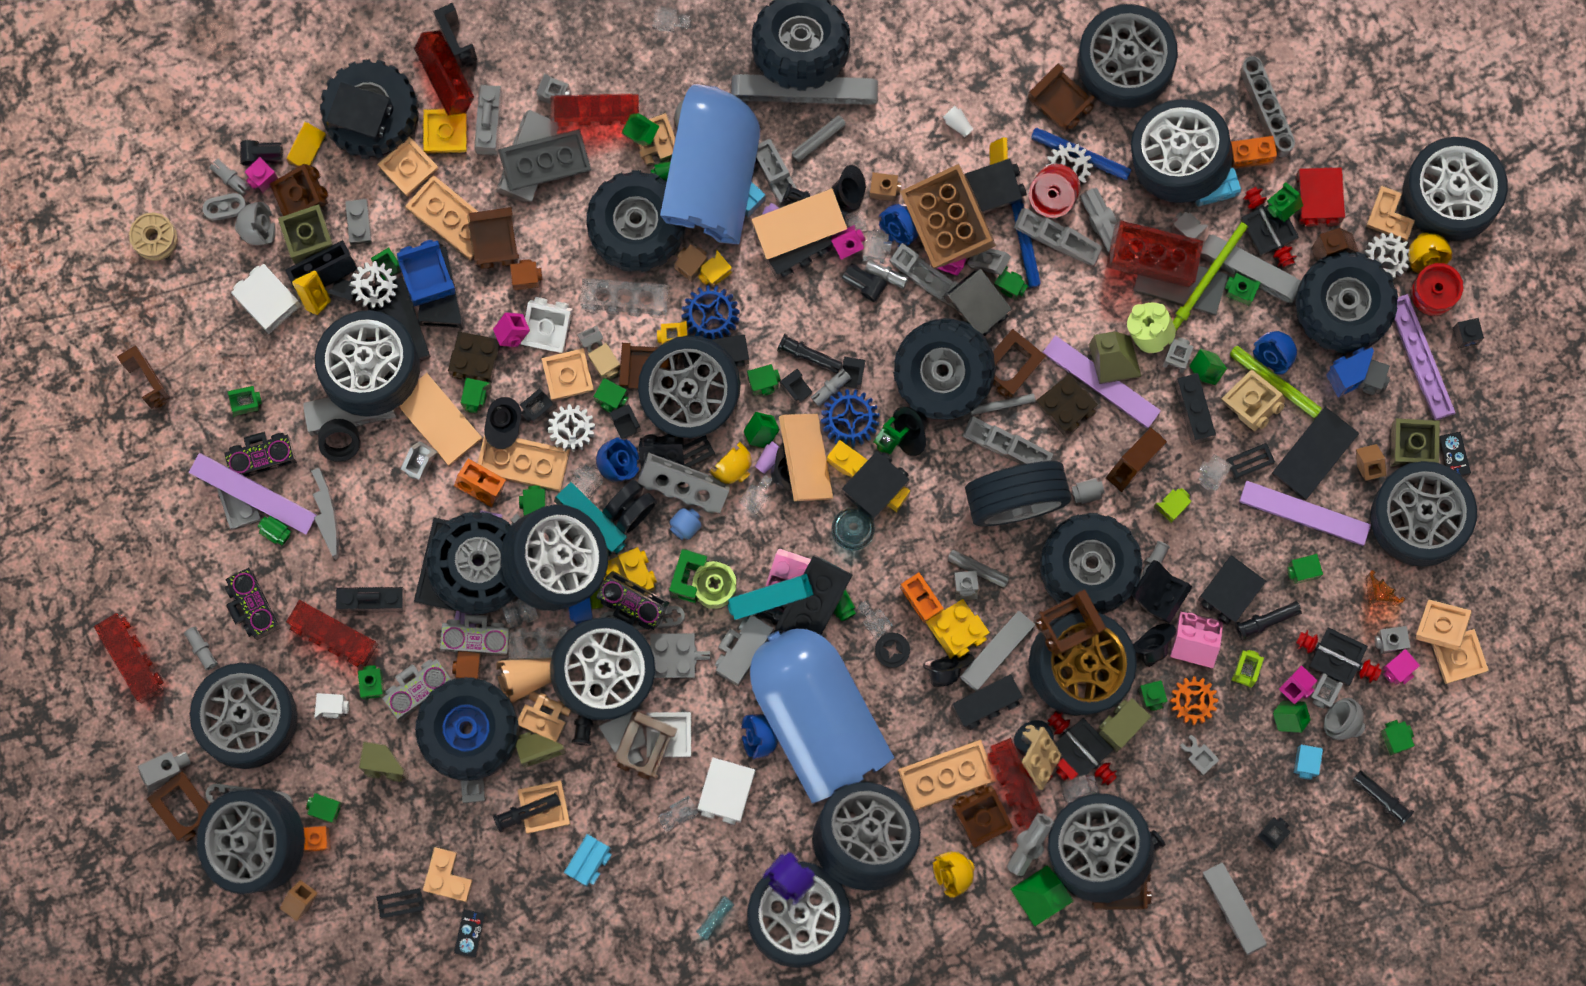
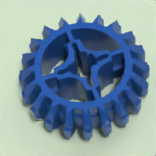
[681,285,740,340]
[821,389,880,448]

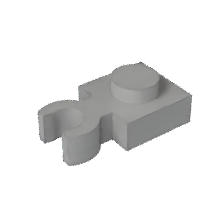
[1179,735,1219,776]

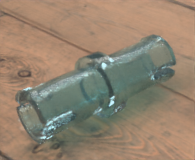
[696,896,734,940]

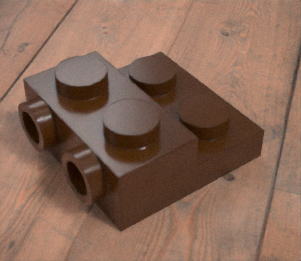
[270,164,329,216]
[952,785,1013,848]

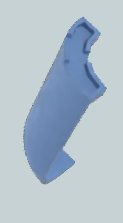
[660,84,760,244]
[750,629,894,803]

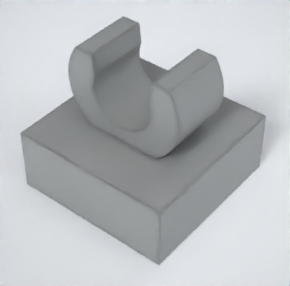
[577,325,603,353]
[461,778,486,803]

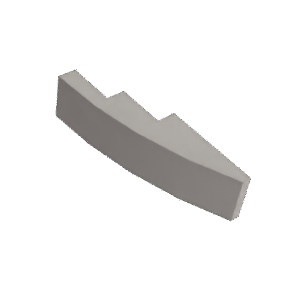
[756,139,796,207]
[1014,208,1102,266]
[962,416,1053,465]
[311,468,339,560]
[960,611,1035,691]
[1203,863,1267,956]

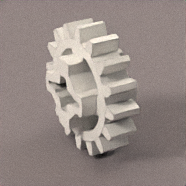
[1046,143,1093,183]
[1364,233,1410,280]
[350,261,398,309]
[548,404,595,452]

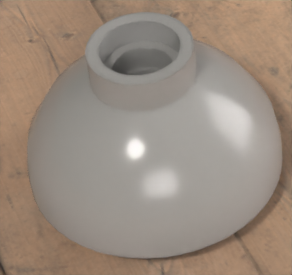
[1324,698,1365,740]

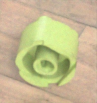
[1127,302,1176,353]
[692,561,737,609]

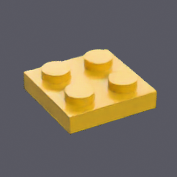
[423,109,467,153]

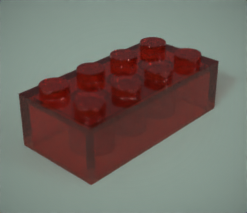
[1106,220,1203,287]

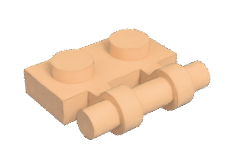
[639,113,675,166]
[518,692,571,742]

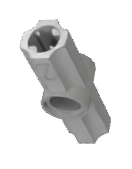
[1080,188,1126,253]
[1007,813,1054,876]

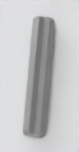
[792,115,845,162]
[948,550,1009,587]

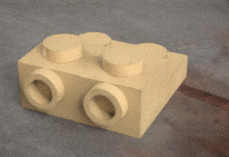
[1221,370,1285,432]

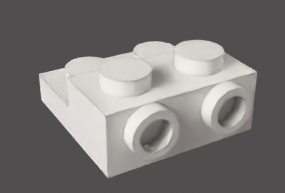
[521,297,573,353]

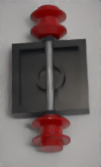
[1240,187,1299,269]
[1296,627,1382,686]
[1047,712,1118,786]

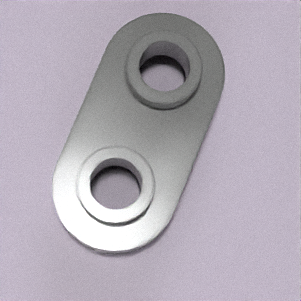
[202,193,246,221]

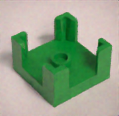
[669,549,708,605]

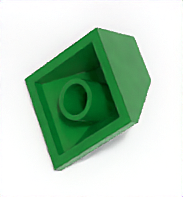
[1010,865,1074,927]

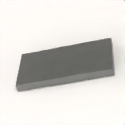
[498,129,591,191]
[1133,249,1228,316]

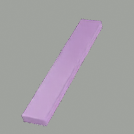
[1394,294,1455,421]
[1043,335,1161,429]
[189,453,317,534]
[1239,481,1371,546]

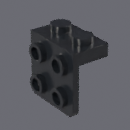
[639,434,685,485]
[1132,560,1192,624]

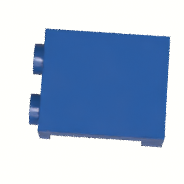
[397,240,455,307]

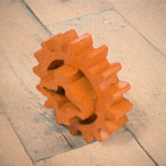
[1169,676,1219,725]

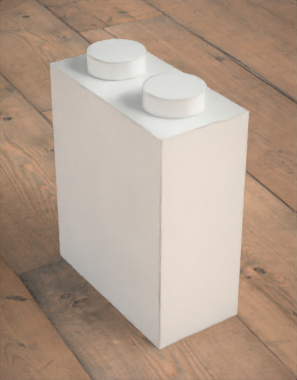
[231,264,301,334]
[697,757,755,825]

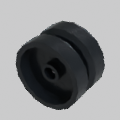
[602,480,657,535]

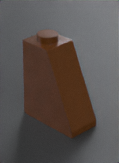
[1311,228,1359,262]
[1106,428,1167,492]

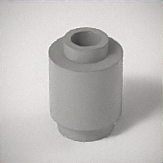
[1071,478,1105,504]

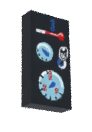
[1439,431,1471,476]
[454,909,486,958]

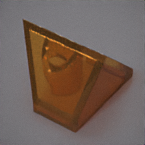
[1366,570,1406,607]

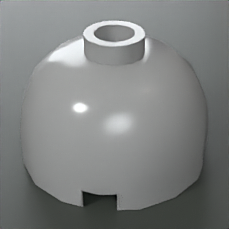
[235,202,275,245]

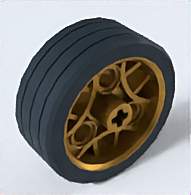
[1028,612,1137,716]

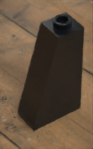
[418,243,463,329]

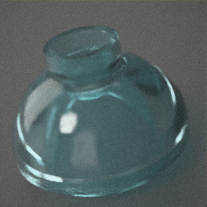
[831,507,875,551]

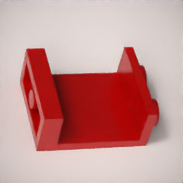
[1296,167,1345,227]

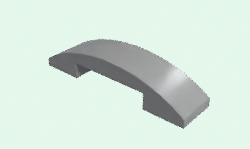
[889,243,958,309]

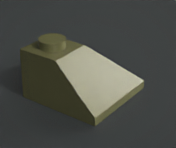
[1089,331,1141,384]
[516,732,566,768]

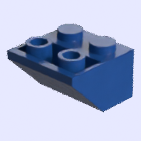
[1326,347,1374,398]

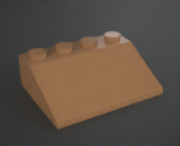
[900,164,996,269]

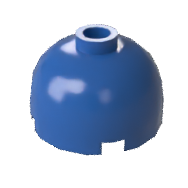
[879,204,919,247]
[1253,331,1297,374]
[596,437,639,482]
[742,714,778,759]

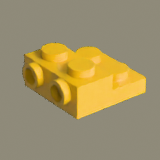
[604,547,657,592]
[926,599,990,659]

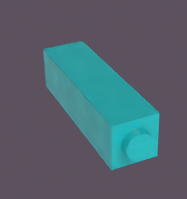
[554,482,627,556]
[728,574,813,620]

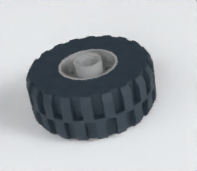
[320,59,419,159]

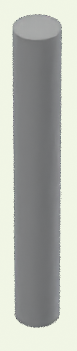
[971,393,1035,415]

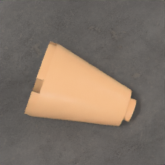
[496,658,551,703]

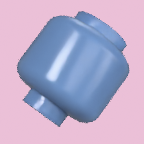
[669,508,702,540]

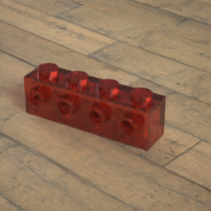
[414,30,475,116]
[550,93,639,126]
[286,599,378,668]
[93,613,164,704]
[987,738,1044,830]

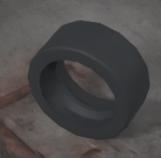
[318,419,360,462]

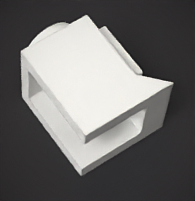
[315,693,349,720]

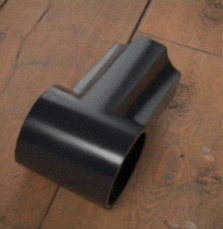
[240,140,283,166]
[842,263,888,303]

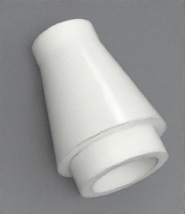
[943,106,974,138]

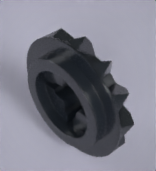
[875,633,910,668]

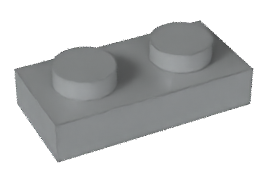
[345,199,372,245]
[967,249,1011,275]

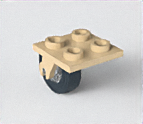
[1014,720,1061,790]

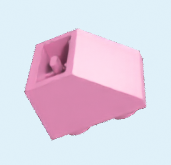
[765,549,811,587]
[1170,611,1223,668]

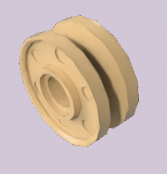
[129,212,178,261]

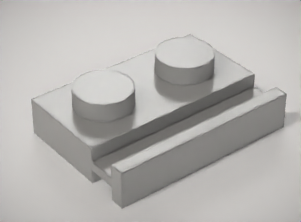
[217,488,262,530]

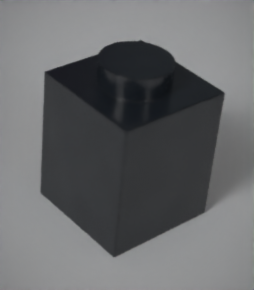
[1452,318,1484,349]

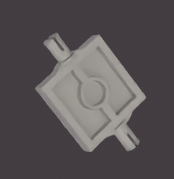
[650,633,710,678]

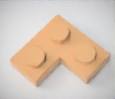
[1366,186,1415,242]
[423,847,473,902]

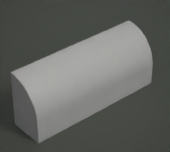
[495,110,560,202]
[303,397,396,436]

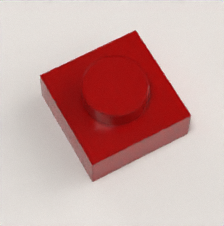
[1055,758,1078,782]

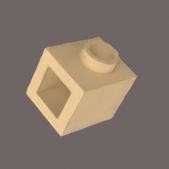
[588,343,620,380]

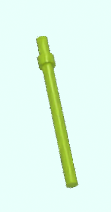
[1173,222,1248,331]

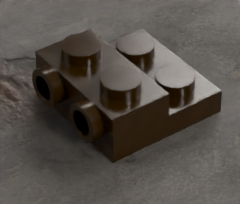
[448,331,500,383]
[1036,374,1098,435]

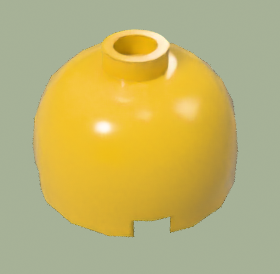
[1408,233,1452,273]
[709,442,752,484]
[933,851,975,898]

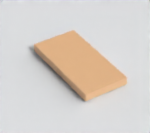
[405,175,478,262]
[751,189,847,260]
[398,373,482,466]
[779,414,833,501]
[478,435,570,492]
[898,740,996,811]

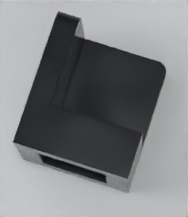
[327,278,358,306]
[842,356,865,390]
[780,368,812,406]
[609,404,641,440]

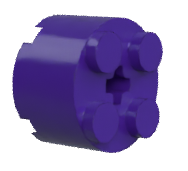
[763,852,815,905]

